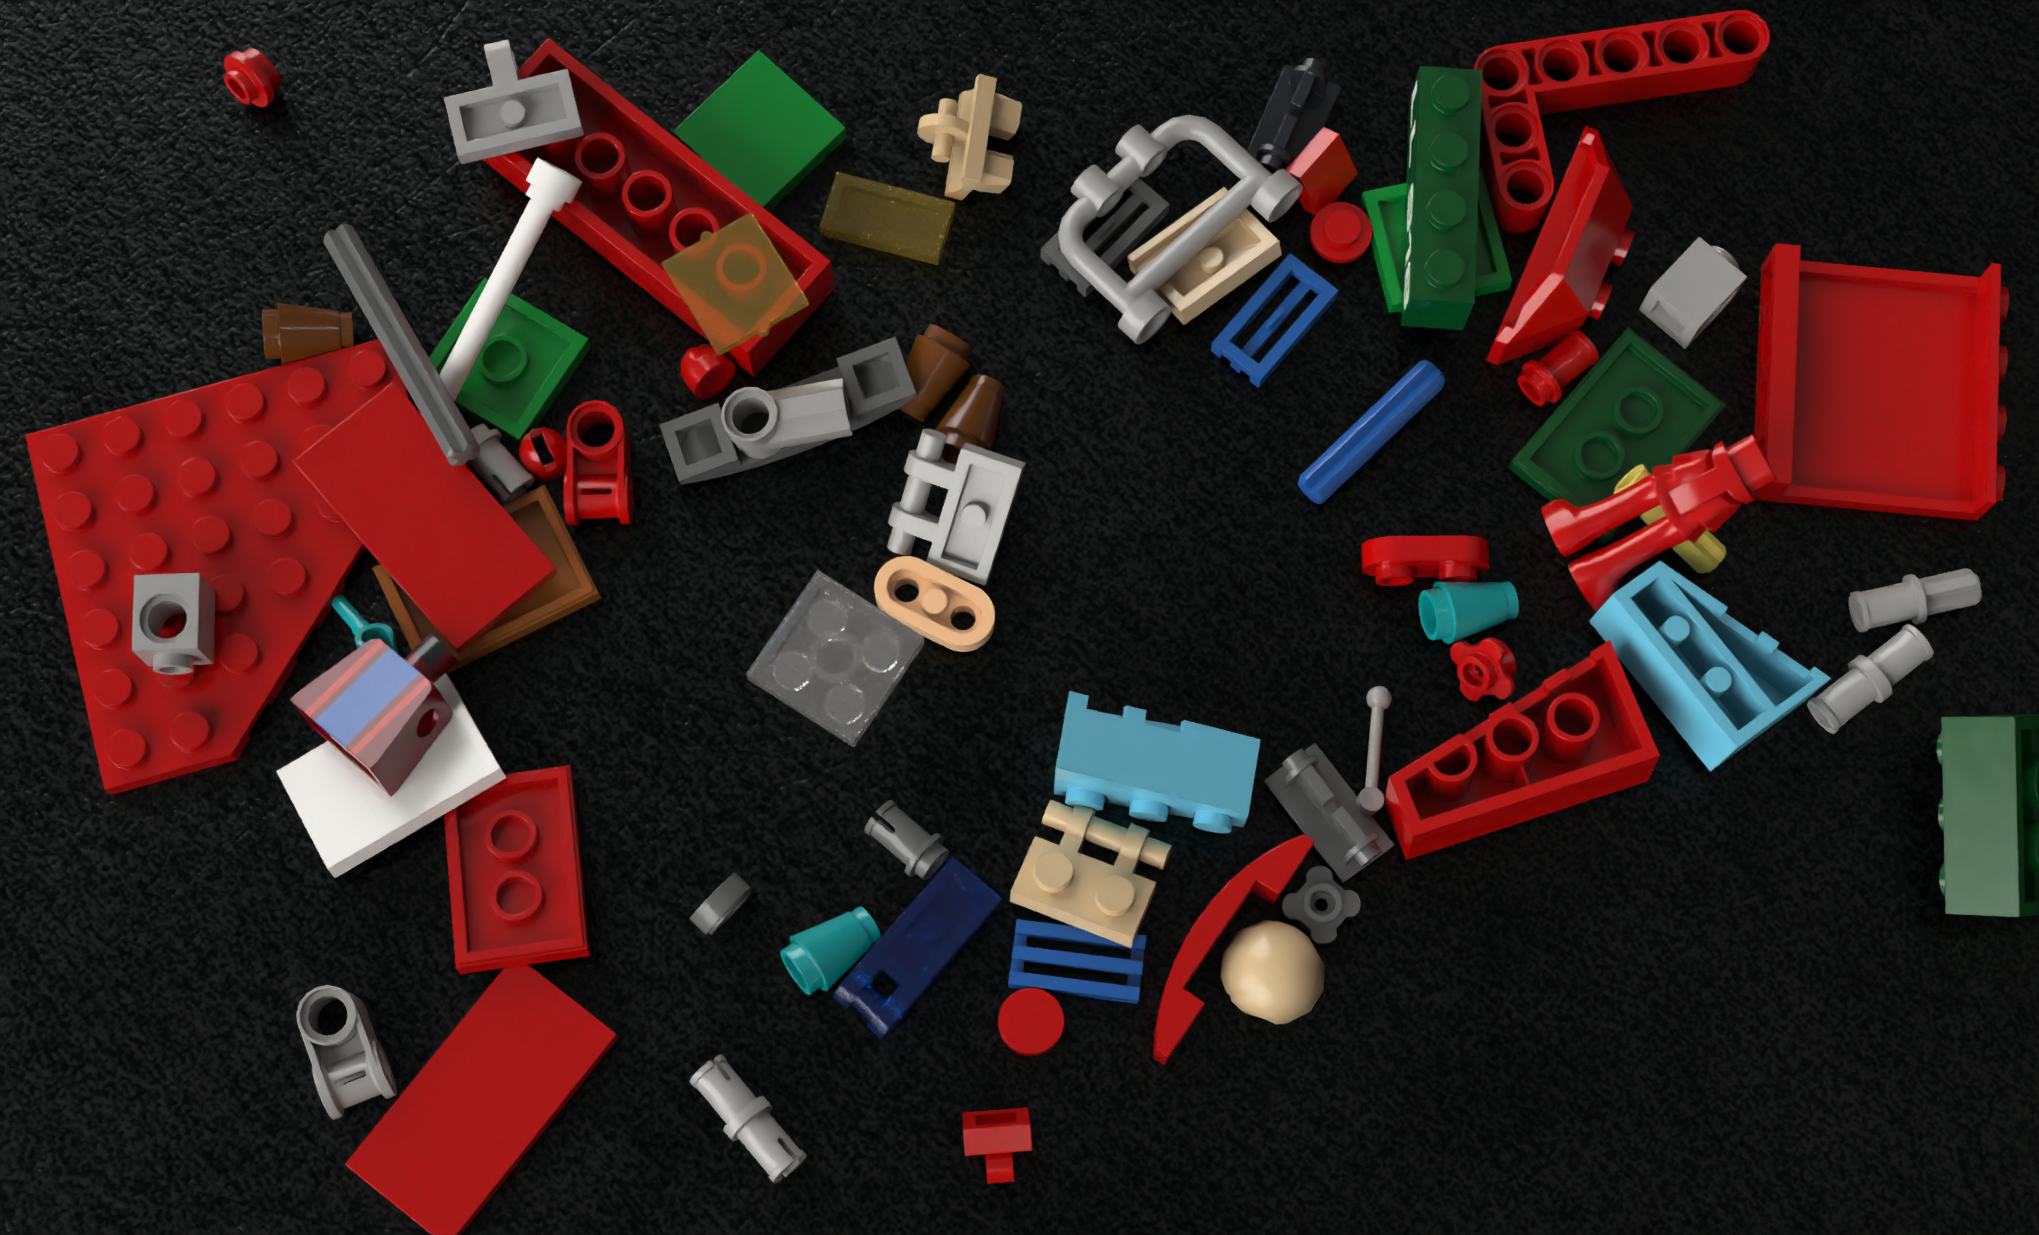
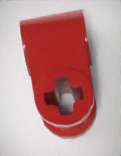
[563,400,634,526]

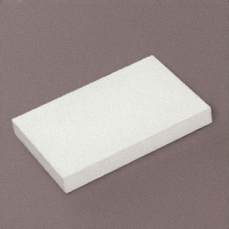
[276,673,507,878]

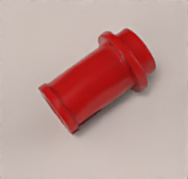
[1517,330,1599,406]

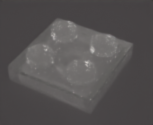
[746,570,925,747]

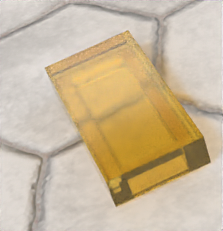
[820,172,955,265]

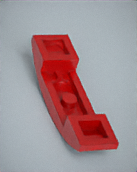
[1153,834,1315,1065]

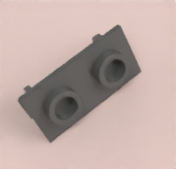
[1264,743,1394,884]

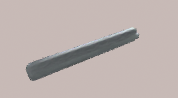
[323,224,480,466]

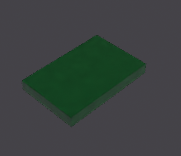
[1508,327,1726,546]

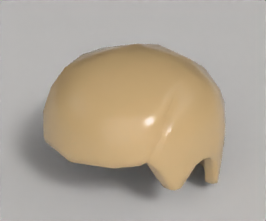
[1221,920,1325,1024]

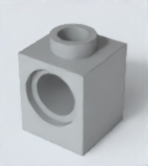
[1639,237,1747,349]
[132,573,216,675]

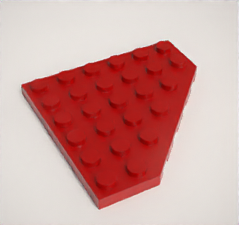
[25,339,412,795]

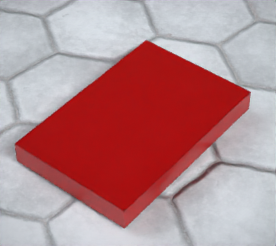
[444,765,591,974]

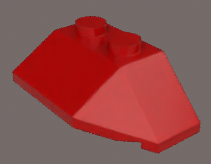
[1486,126,1635,365]

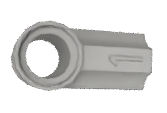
[721,378,853,459]

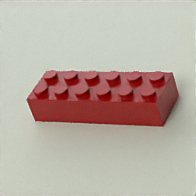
[482,38,835,377]

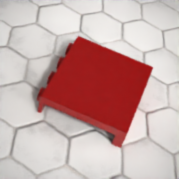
[1752,243,2009,521]

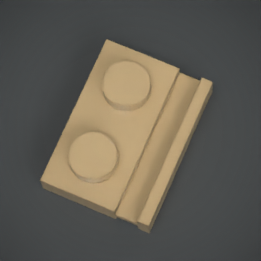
[1127,187,1282,325]

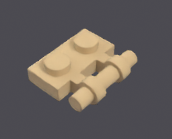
[1010,800,1172,948]

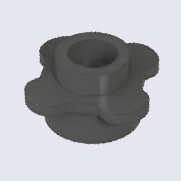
[1282,866,1361,944]

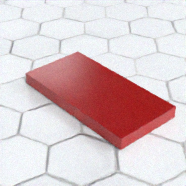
[293,382,557,655]
[345,965,619,1235]

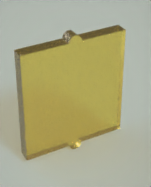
[662,212,809,356]

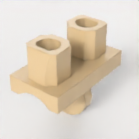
[917,74,1022,200]

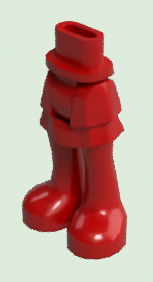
[1541,434,1777,612]

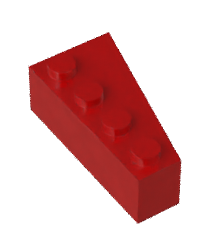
[1384,640,1660,860]

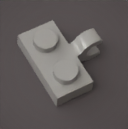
[444,40,584,164]

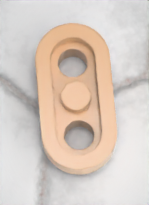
[874,556,995,652]

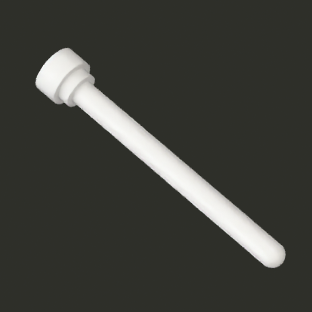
[420,157,583,415]

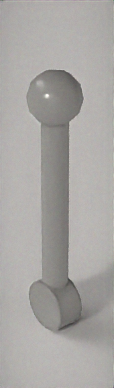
[1356,686,1392,815]

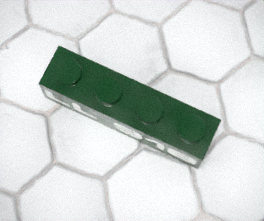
[1401,66,1482,330]

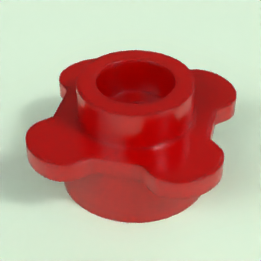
[1450,638,1516,701]

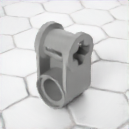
[296,985,397,1120]

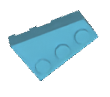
[1589,561,1831,772]
[1054,691,1261,833]

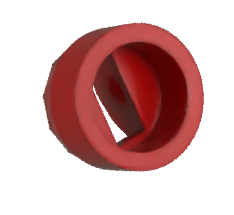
[680,344,736,399]
[518,427,567,481]

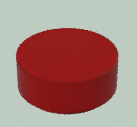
[998,988,1064,1056]

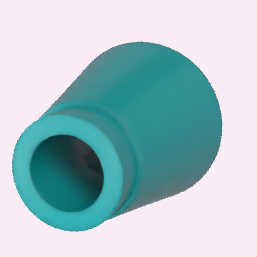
[1418,581,1519,644]
[780,906,881,995]

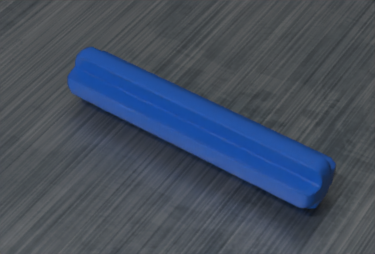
[1298,360,1446,504]

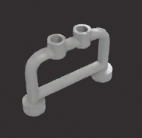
[1058,115,1303,344]

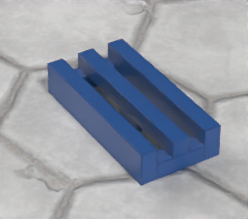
[1211,253,1338,388]
[1008,919,1146,1004]

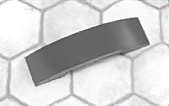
[660,337,918,485]

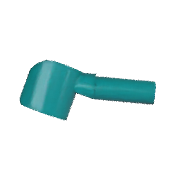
[331,595,399,655]

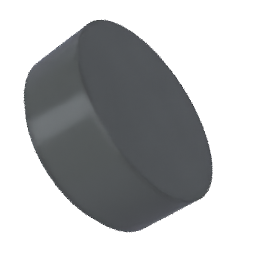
[690,872,752,935]

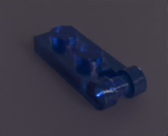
[832,857,1002,1040]

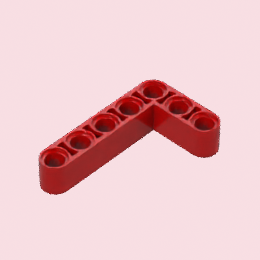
[1473,10,1770,233]

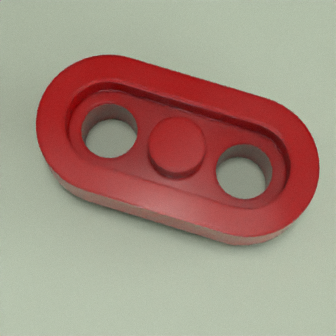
[1361,536,1490,586]

